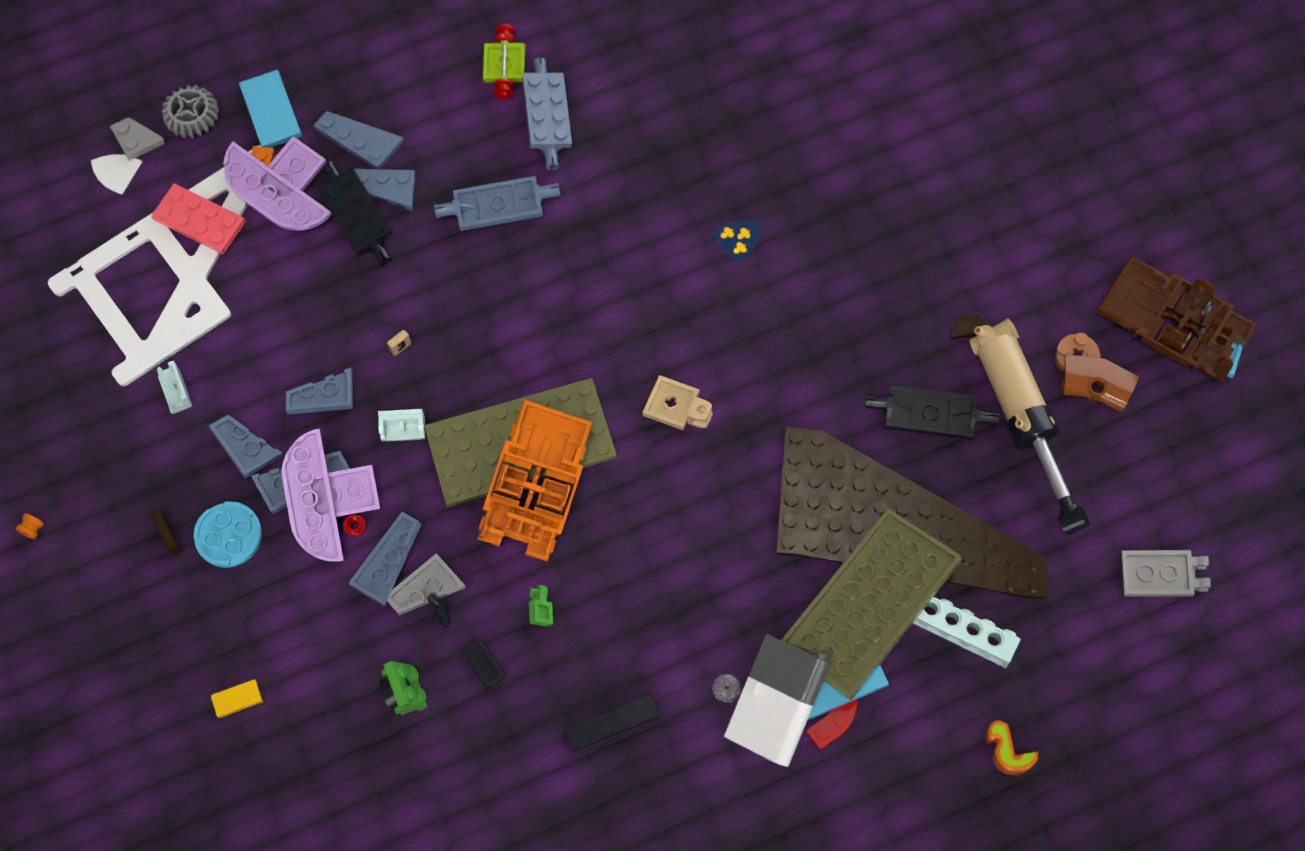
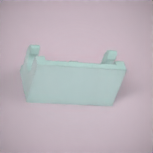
[157,360,192,414]
[378,409,425,442]

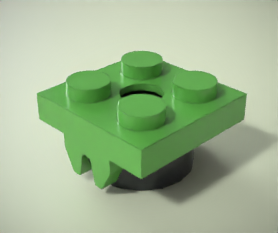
[379,661,427,715]

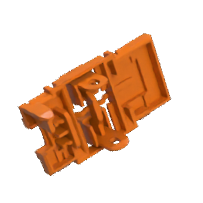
[477,399,593,562]

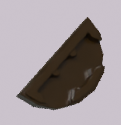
[950,314,992,340]

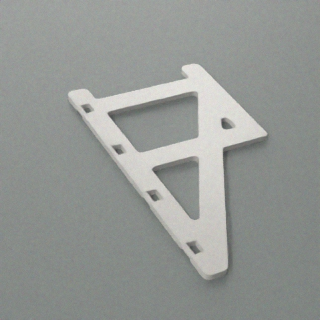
[48,145,262,386]

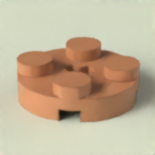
[1055,333,1100,373]

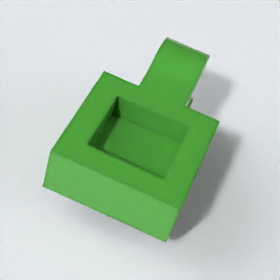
[529,585,553,627]

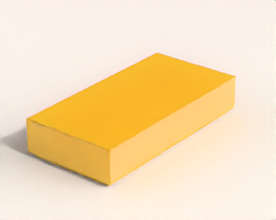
[211,679,263,718]

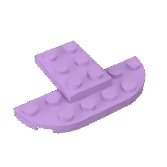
[224,136,332,231]
[282,429,380,562]

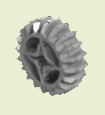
[162,85,219,139]

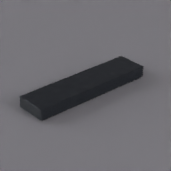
[564,695,659,752]

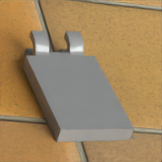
[1121,550,1211,597]

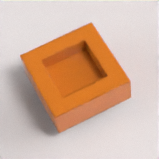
[251,146,275,166]

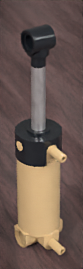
[970,319,1090,535]

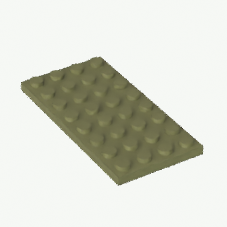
[424,378,617,507]
[782,508,962,701]

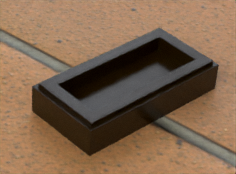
[151,509,181,556]

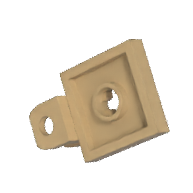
[642,375,713,430]

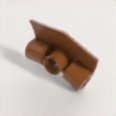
[1061,354,1139,413]

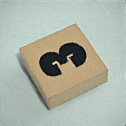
[387,330,412,356]

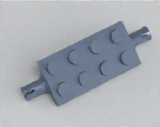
[522,58,572,170]
[434,176,560,231]

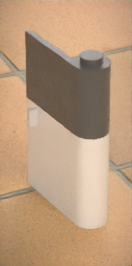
[724,634,831,767]

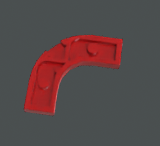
[806,699,857,751]

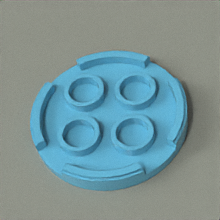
[194,502,262,568]

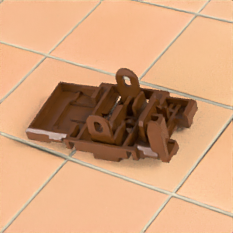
[1096,256,1258,383]

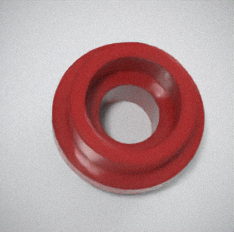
[343,514,366,537]

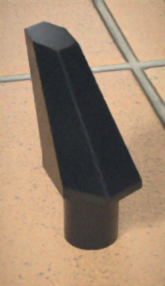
[427,593,450,628]

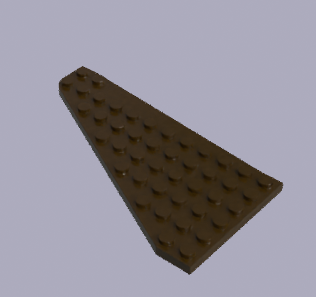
[776,427,1048,600]

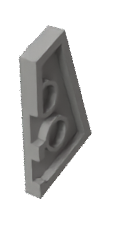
[387,553,466,616]

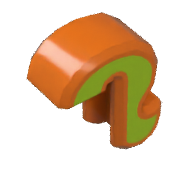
[985,720,1038,775]

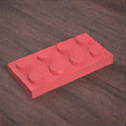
[151,183,246,255]

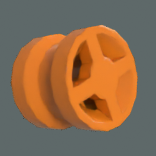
[15,513,44,540]

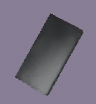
[461,639,506,690]

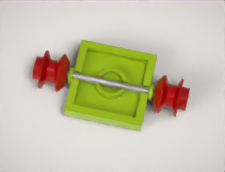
[483,24,525,100]

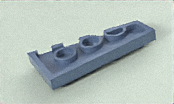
[314,111,405,169]
[251,451,350,515]

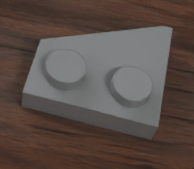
[110,117,165,161]

